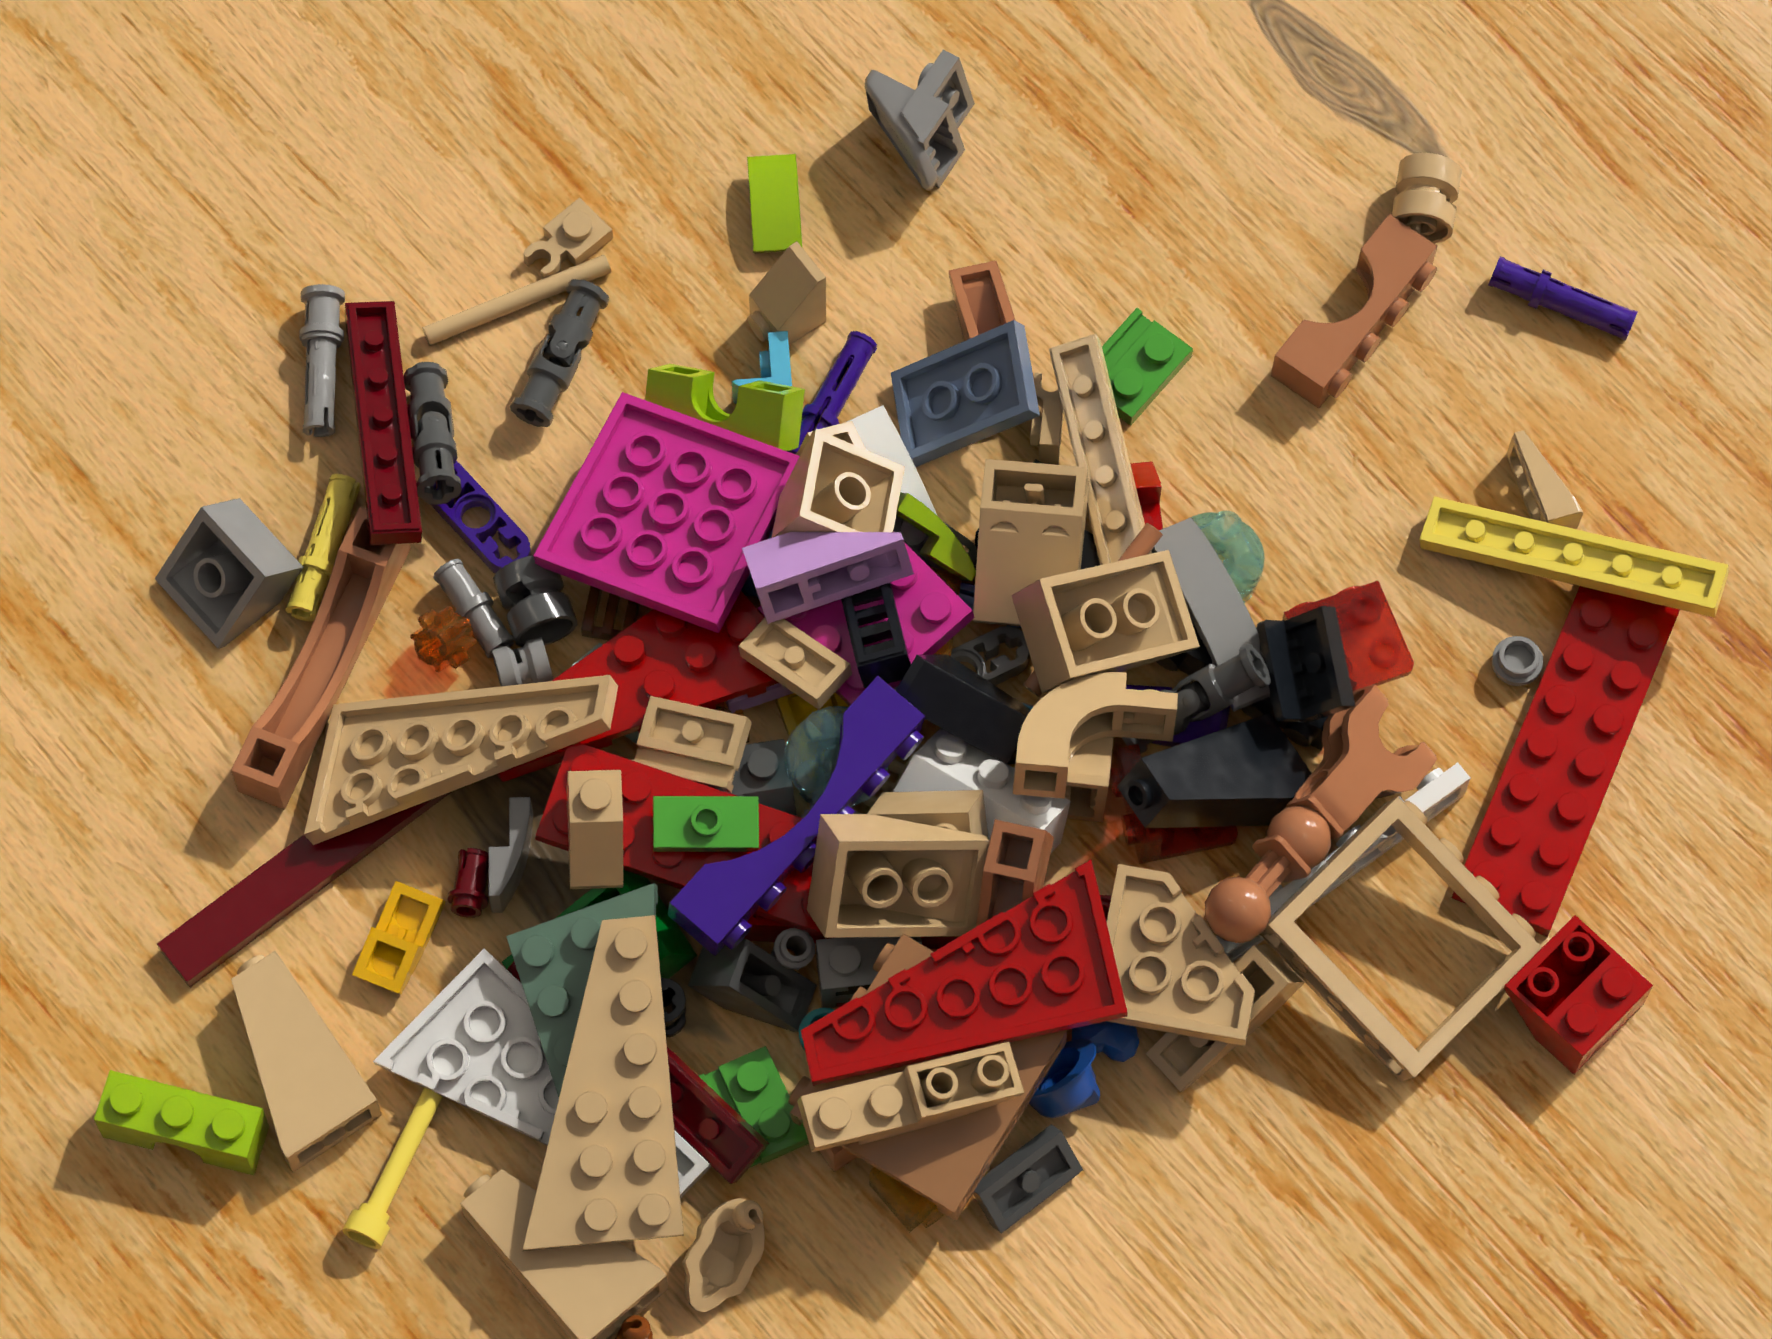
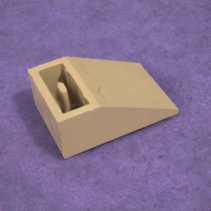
[973,459,1089,626]

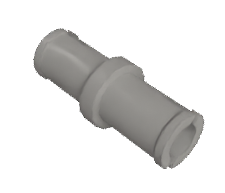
[433,559,515,658]

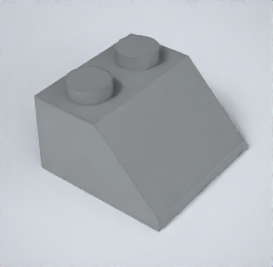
[155,498,304,648]

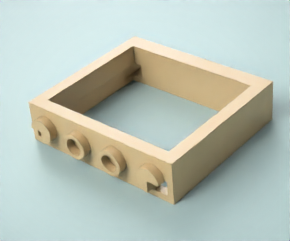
[1260,797,1542,1082]

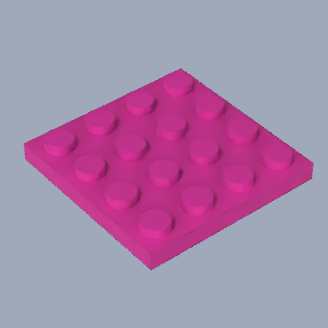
[533,392,800,633]

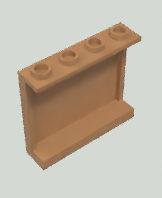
[788,934,1067,1221]

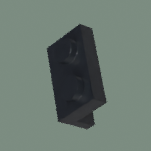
[1257,606,1355,723]

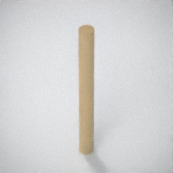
[422,255,611,346]

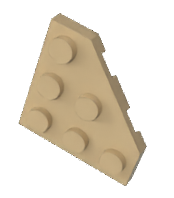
[1106,864,1255,1046]

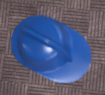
[1029,1039,1100,1118]

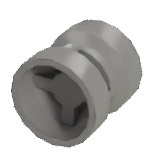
[492,637,553,686]

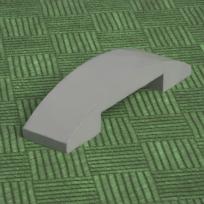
[1151,518,1270,712]

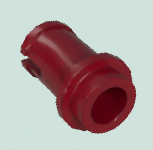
[447,848,489,918]

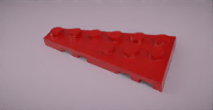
[496,591,779,782]
[801,859,1128,1086]

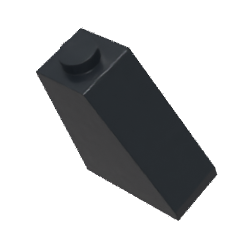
[896,654,1031,764]

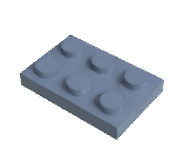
[891,320,1040,467]

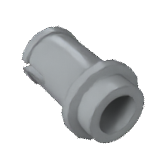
[771,928,815,971]

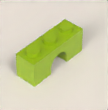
[645,364,805,451]
[94,1070,269,1175]

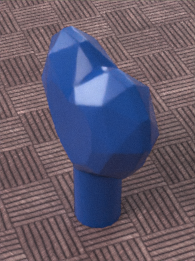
[1071,1021,1139,1062]

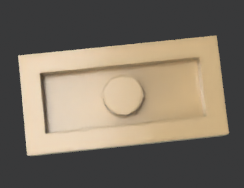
[738,618,852,710]

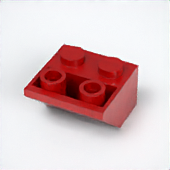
[1504,915,1653,1075]

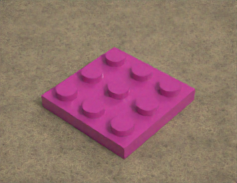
[757,531,975,706]

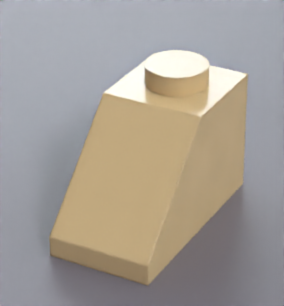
[747,241,826,345]
[566,770,623,889]

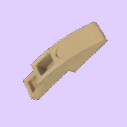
[797,1042,1024,1152]

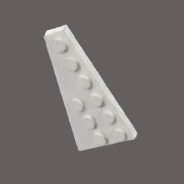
[373,948,711,1199]

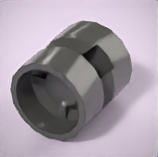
[493,555,578,647]

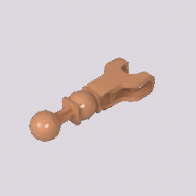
[1205,684,1437,944]

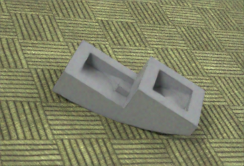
[489,797,533,913]

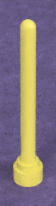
[342,1088,443,1249]

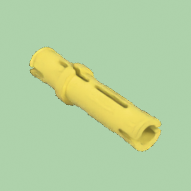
[286,474,361,622]

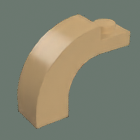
[1013,672,1178,799]

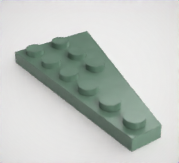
[506,883,658,1097]

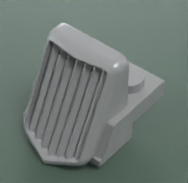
[865,50,975,191]

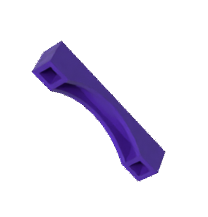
[668,676,925,956]

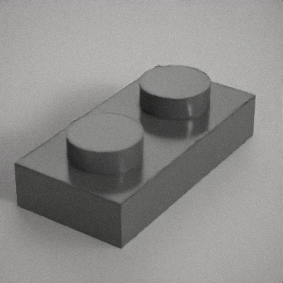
[973,1124,1083,1233]

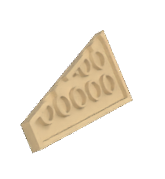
[304,675,618,845]
[522,915,684,1251]

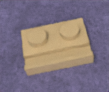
[632,696,752,793]

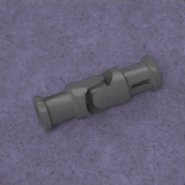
[510,279,610,427]
[403,362,462,505]
[1122,644,1271,755]

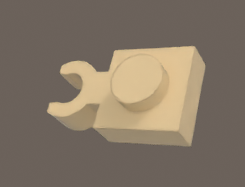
[523,197,613,279]

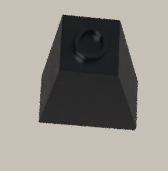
[1117,713,1312,828]

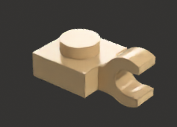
[1030,373,1063,465]

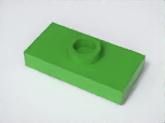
[653,796,759,852]

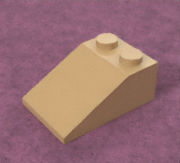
[1012,550,1200,693]
[807,814,990,938]

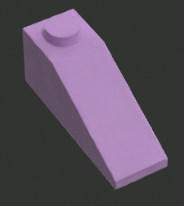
[742,532,914,624]

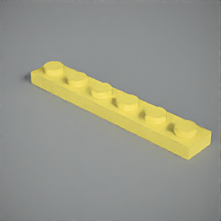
[1419,496,1729,618]

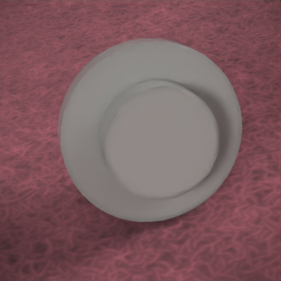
[1492,636,1543,686]

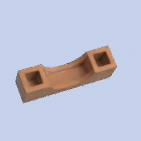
[1271,214,1437,408]

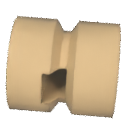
[1392,153,1462,243]

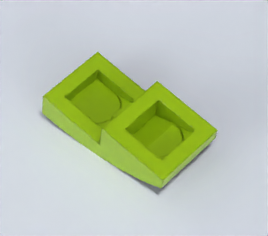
[747,154,802,253]
[896,493,976,581]

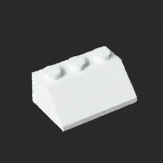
[893,728,1071,853]

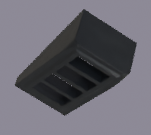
[841,583,911,688]

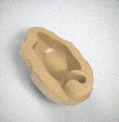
[682,1198,765,1312]

